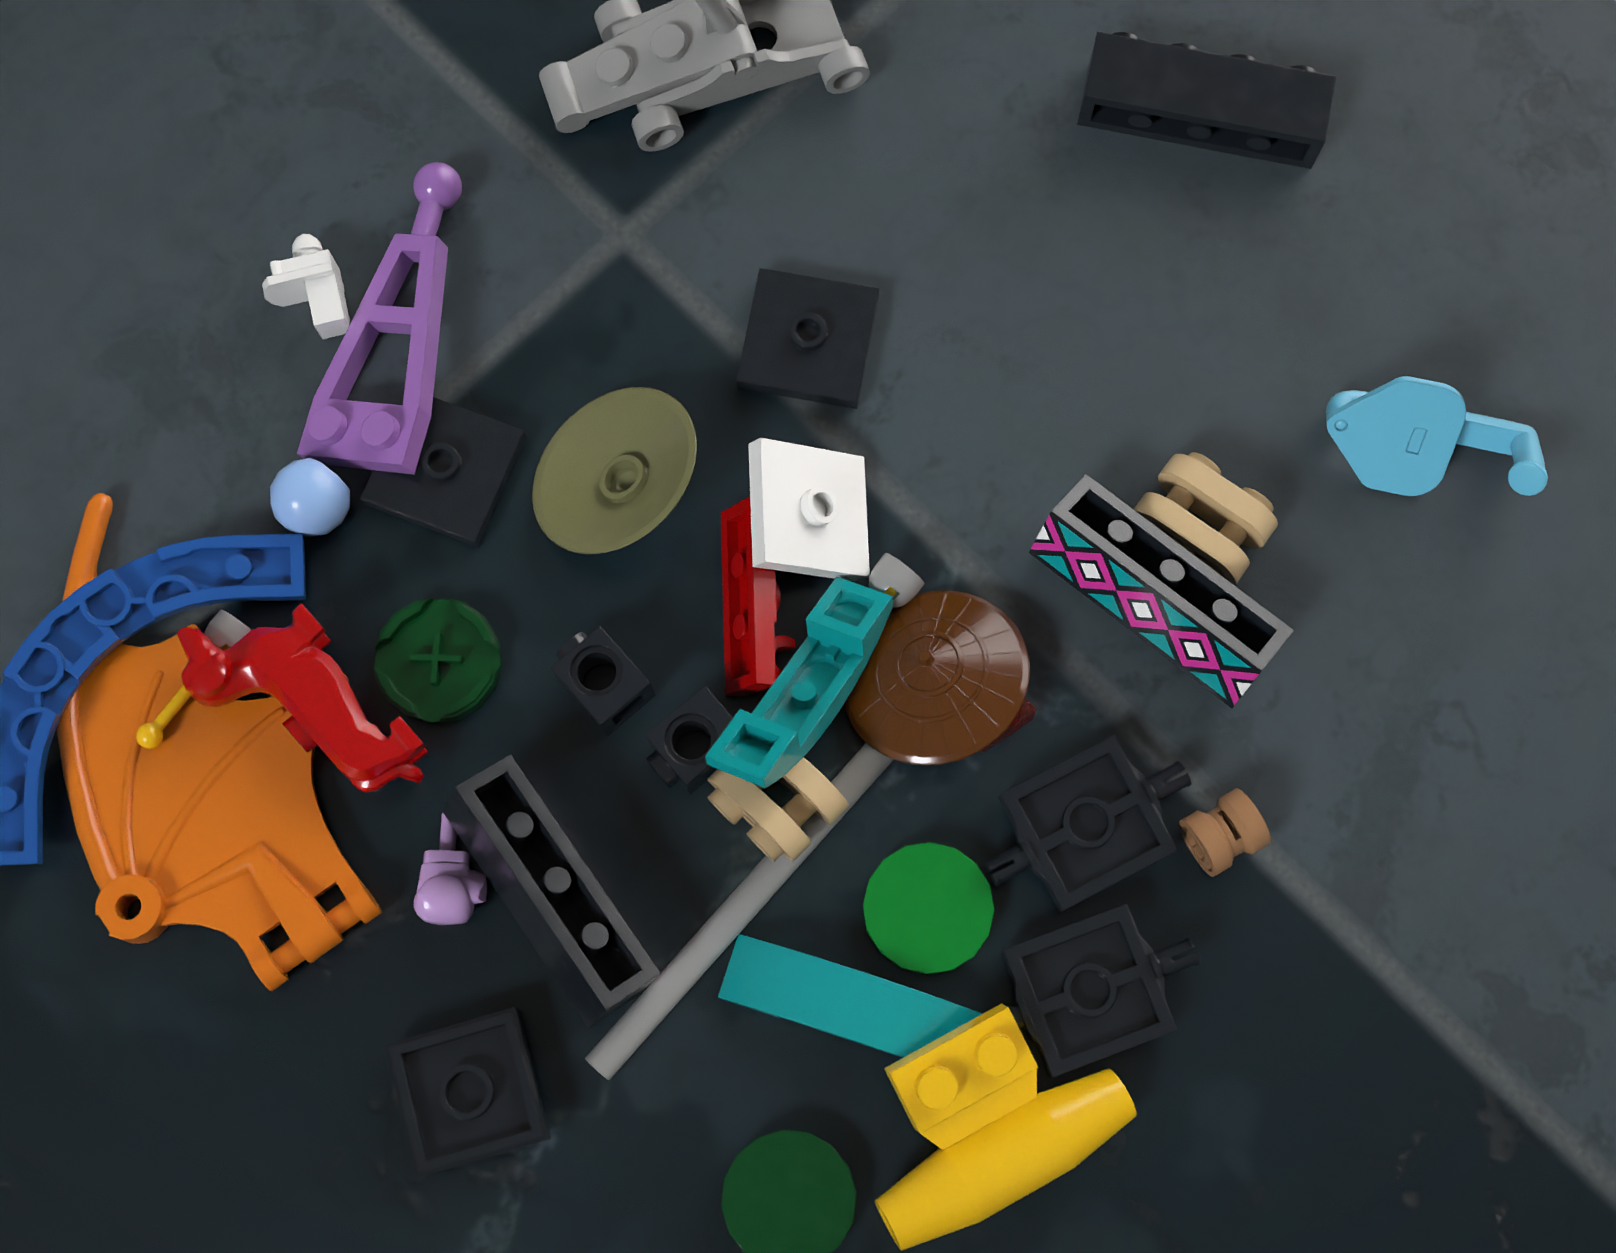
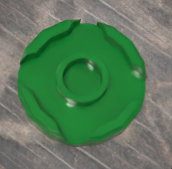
[863,842,994,975]

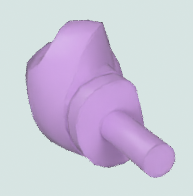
[414,813,487,925]

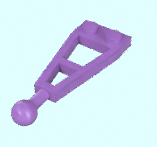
[297,162,462,474]

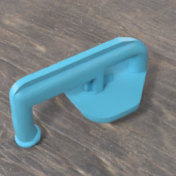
[1326,376,1548,496]

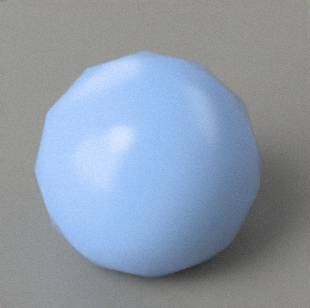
[270,458,350,537]

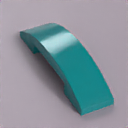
[705,577,893,788]
[718,934,982,1058]

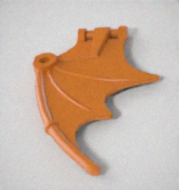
[56,493,382,992]

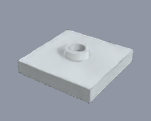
[748,438,870,582]

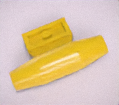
[875,1004,1137,1251]

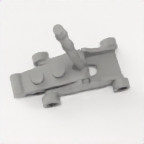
[539,0,870,151]

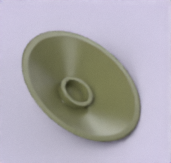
[532,387,697,554]

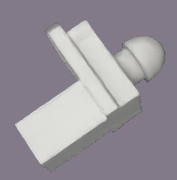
[262,234,350,339]

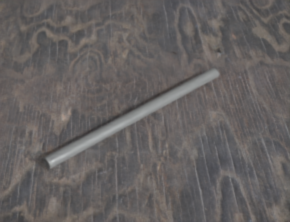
[585,743,894,1080]

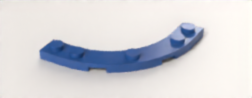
[0,534,306,866]

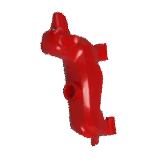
[177,603,429,792]

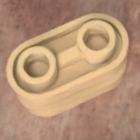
[1134,452,1278,585]
[707,757,849,862]

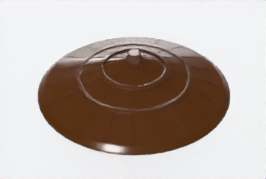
[844,590,1030,765]

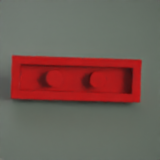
[721,496,796,697]

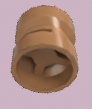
[1179,788,1271,877]

